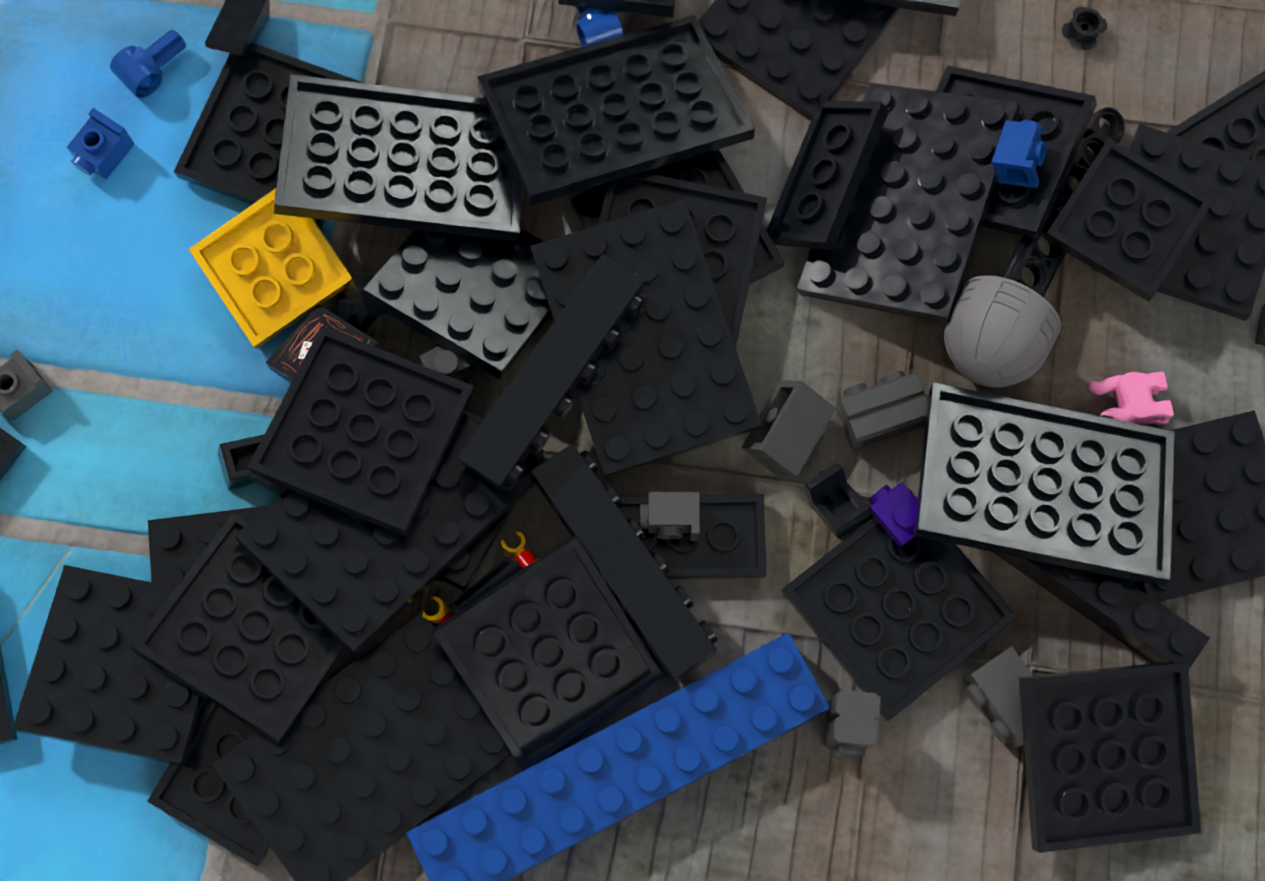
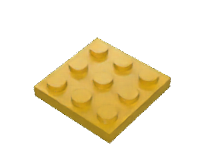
[188,189,354,349]

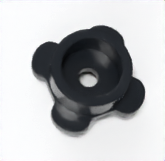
[1062,7,1108,50]

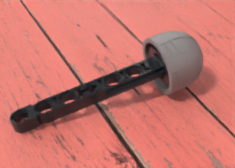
[944,107,1125,388]

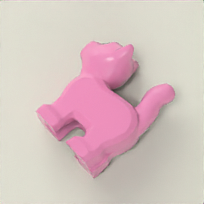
[1088,372,1174,426]

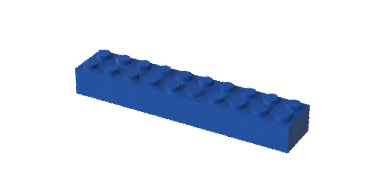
[406,632,830,881]

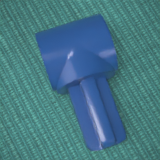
[574,6,624,47]
[110,30,186,98]

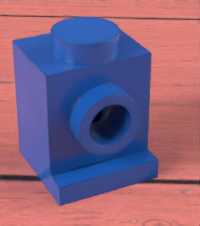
[67,108,135,180]
[992,120,1046,188]

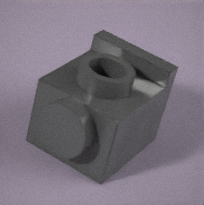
[419,345,477,388]
[0,350,53,420]
[640,492,700,541]

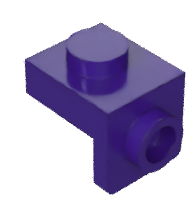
[869,482,918,548]

